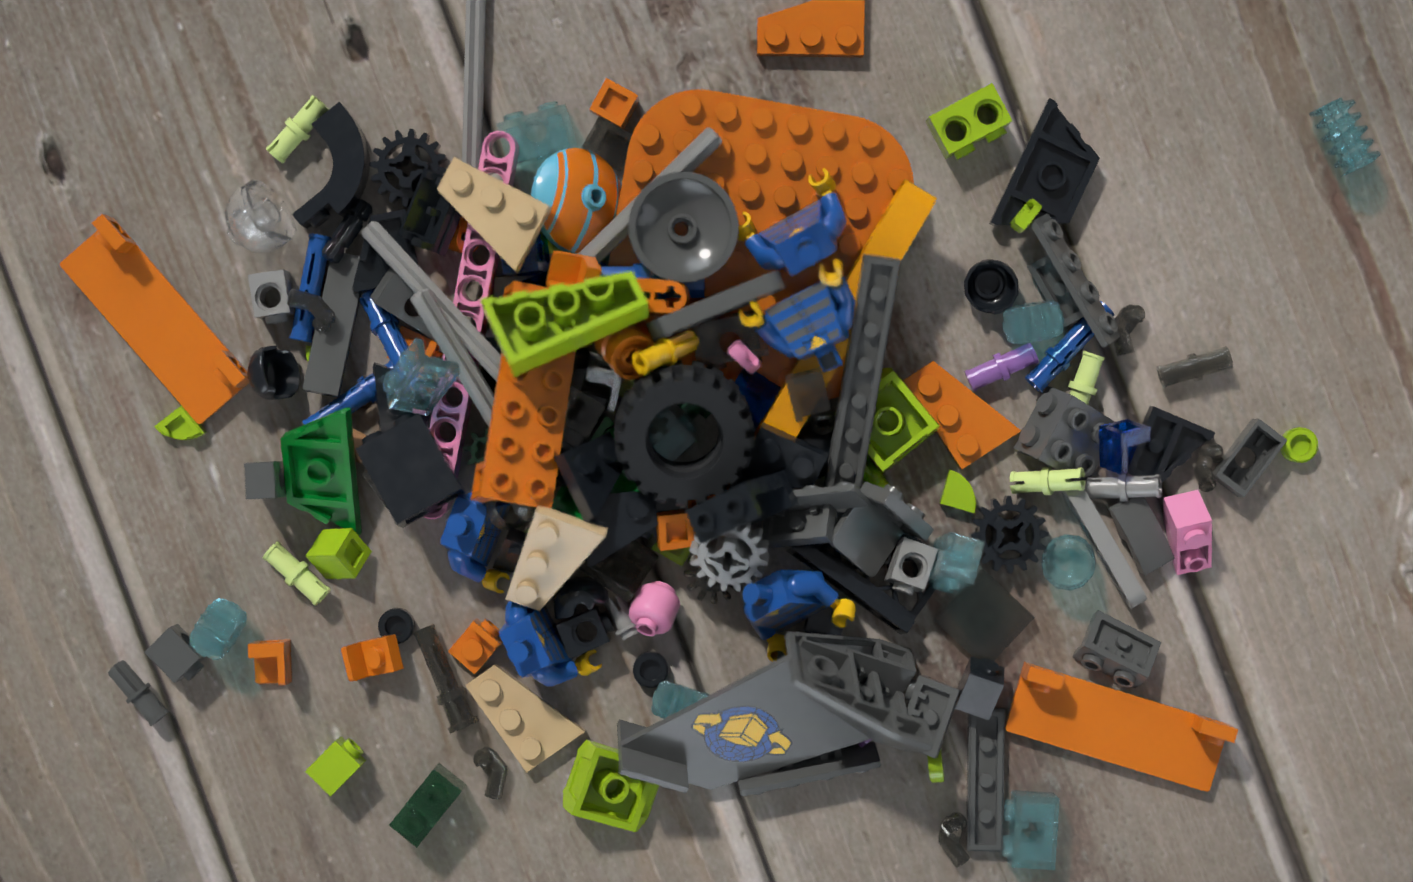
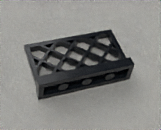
[787,532,953,635]

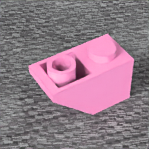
[1163,490,1212,575]

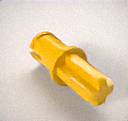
[632,330,700,375]

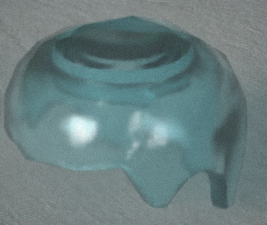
[1041,534,1096,591]

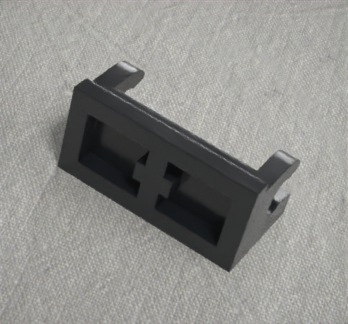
[398,168,462,256]

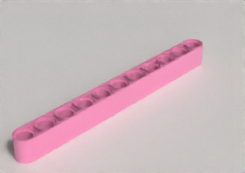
[424,131,519,519]

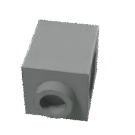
[248,269,296,325]
[884,537,938,596]

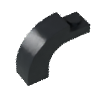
[292,102,370,229]

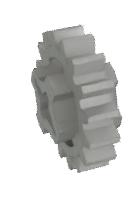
[689,522,769,591]

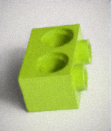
[925,83,1013,160]

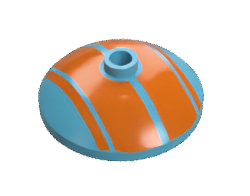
[531,148,622,254]

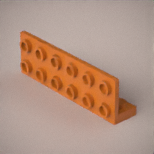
[60,214,250,424]
[470,281,576,508]
[1005,662,1239,792]

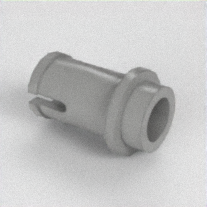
[604,593,640,641]

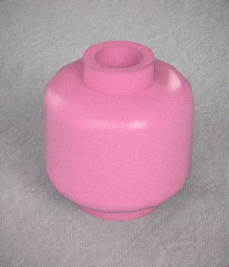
[628,581,680,636]

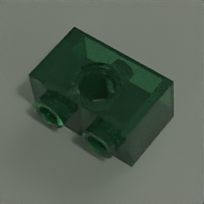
[389,763,467,848]

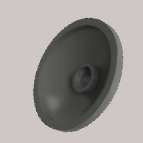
[628,172,739,283]

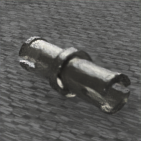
[1157,346,1233,388]

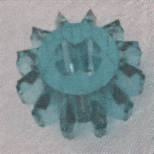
[1002,300,1064,344]
[189,598,247,661]
[651,681,709,719]

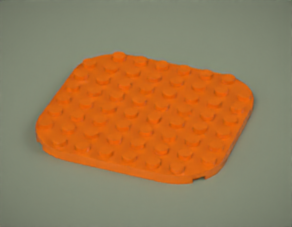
[608,89,914,401]

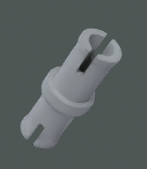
[1086,473,1162,502]

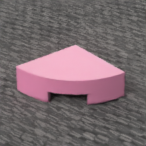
[728,339,762,374]

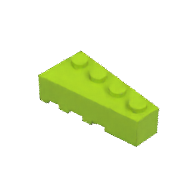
[480,271,649,377]

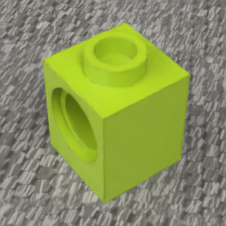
[305,736,366,797]

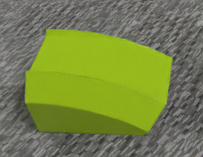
[868,368,941,472]
[563,739,659,832]

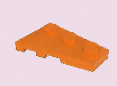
[757,0,865,58]
[902,361,1021,470]

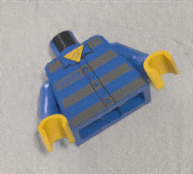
[737,168,846,275]
[739,259,855,373]
[440,491,536,594]
[743,569,856,662]
[499,601,602,687]

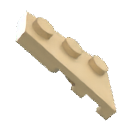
[437,157,552,273]
[505,506,608,611]

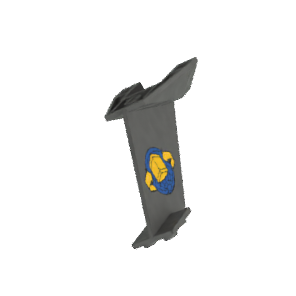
[617,631,933,793]

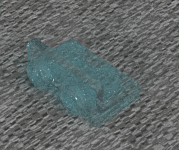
[383,338,460,416]

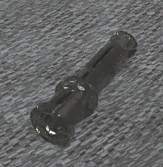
[413,624,479,733]

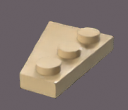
[465,664,585,773]

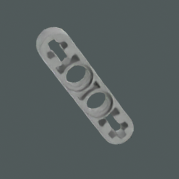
[1062,480,1147,609]

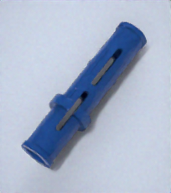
[289,233,332,343]
[359,289,425,389]
[1025,301,1115,393]
[302,361,394,425]

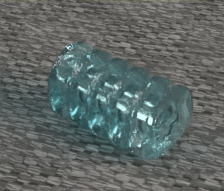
[1309,97,1381,177]

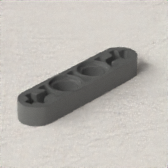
[646,270,786,342]

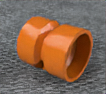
[594,324,654,380]

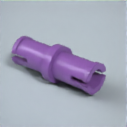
[964,342,1039,392]

